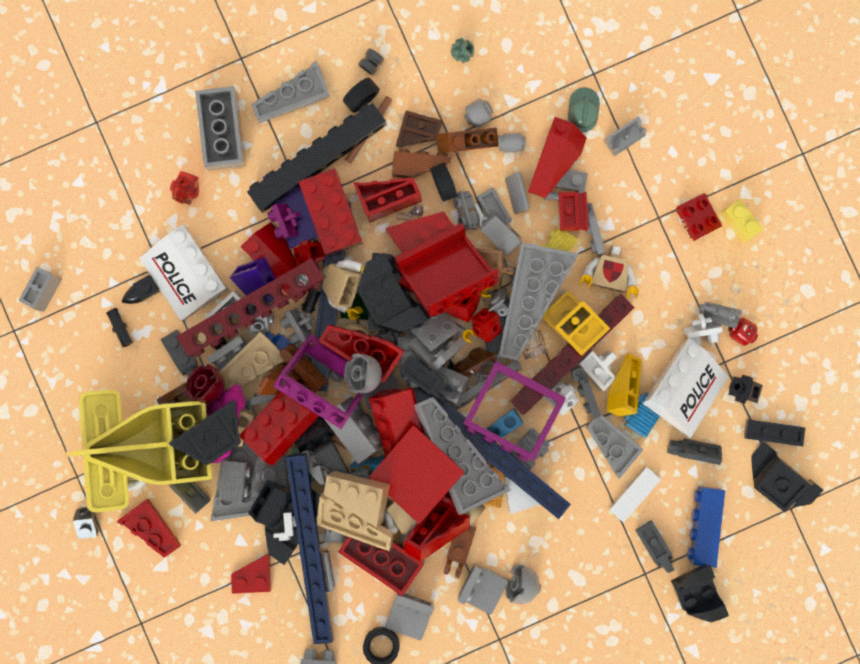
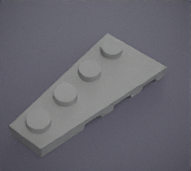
[252,61,330,124]

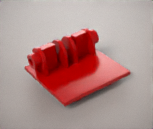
[676,193,722,241]

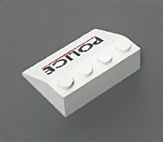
[139,224,229,321]
[643,338,729,438]

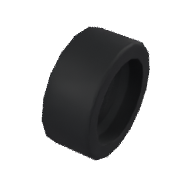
[343,77,380,113]
[430,163,457,202]
[363,627,400,664]

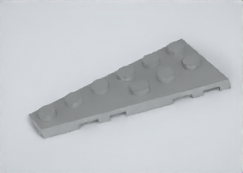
[414,397,511,515]

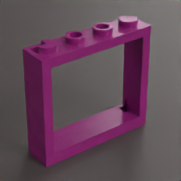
[273,333,364,429]
[463,361,566,462]

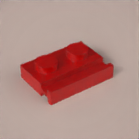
[558,192,588,231]

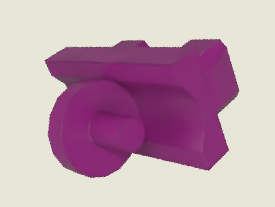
[267,203,301,239]

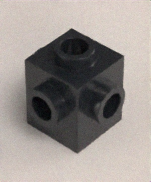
[728,375,763,404]

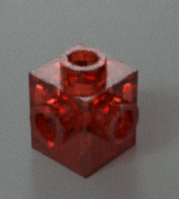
[170,171,200,205]

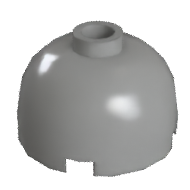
[344,353,382,394]
[506,564,541,605]

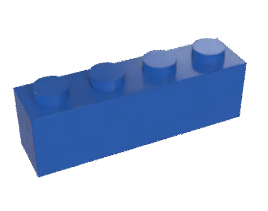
[687,486,725,568]

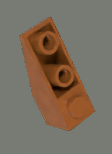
[436,127,498,153]
[392,149,452,178]
[257,362,302,395]

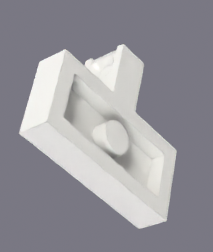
[577,350,617,391]

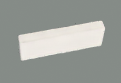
[608,467,661,523]

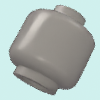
[464,98,494,127]

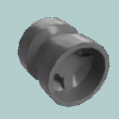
[358,48,384,75]

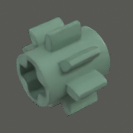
[451,38,474,63]

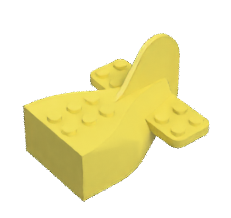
[66,390,212,512]

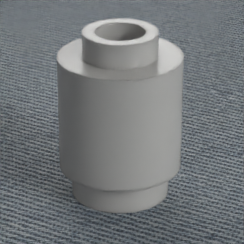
[498,132,526,153]

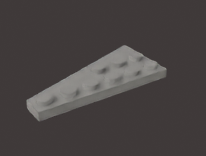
[498,243,579,361]
[210,399,257,522]

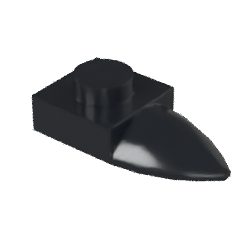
[122,275,160,304]

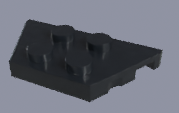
[168,400,240,465]

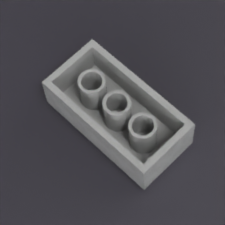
[195,86,246,171]

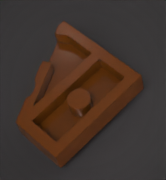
[396,110,442,148]
[452,347,498,377]
[156,383,189,405]

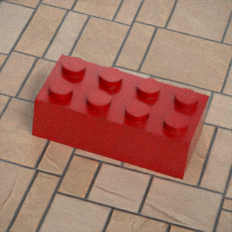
[299,168,363,257]
[240,378,319,466]
[338,537,425,597]

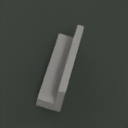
[453,353,522,410]

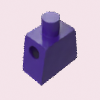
[229,257,276,303]

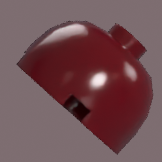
[185,364,225,404]

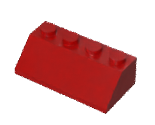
[369,388,426,456]

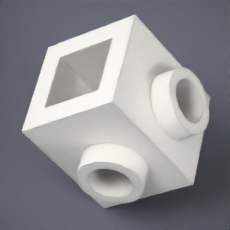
[544,381,579,416]

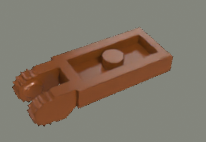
[280,344,327,393]
[443,525,477,579]

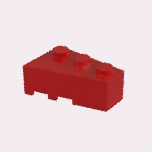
[353,178,422,223]
[404,500,470,562]

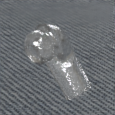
[397,204,424,222]

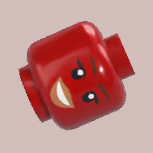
[728,317,758,346]

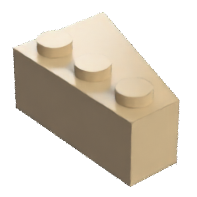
[324,471,390,528]

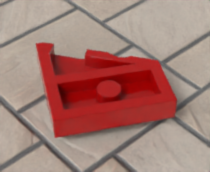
[231,554,271,594]

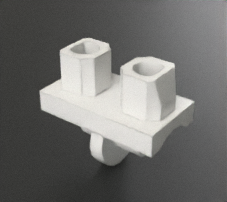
[683,313,722,345]

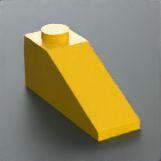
[607,353,642,417]

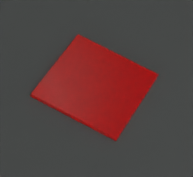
[369,425,465,524]

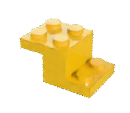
[542,290,610,356]

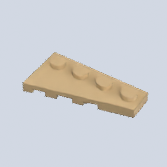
[220,331,283,392]
[317,493,394,551]

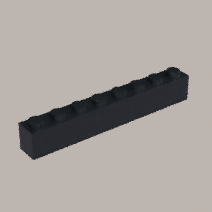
[247,103,387,213]

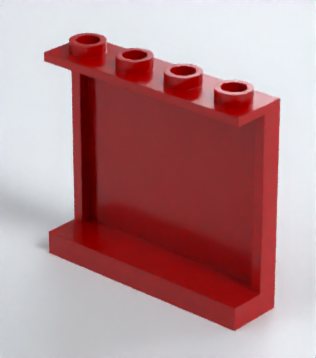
[394,223,498,317]

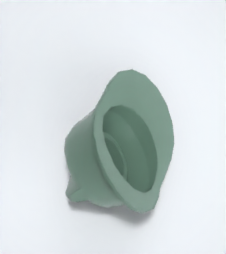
[568,87,600,132]

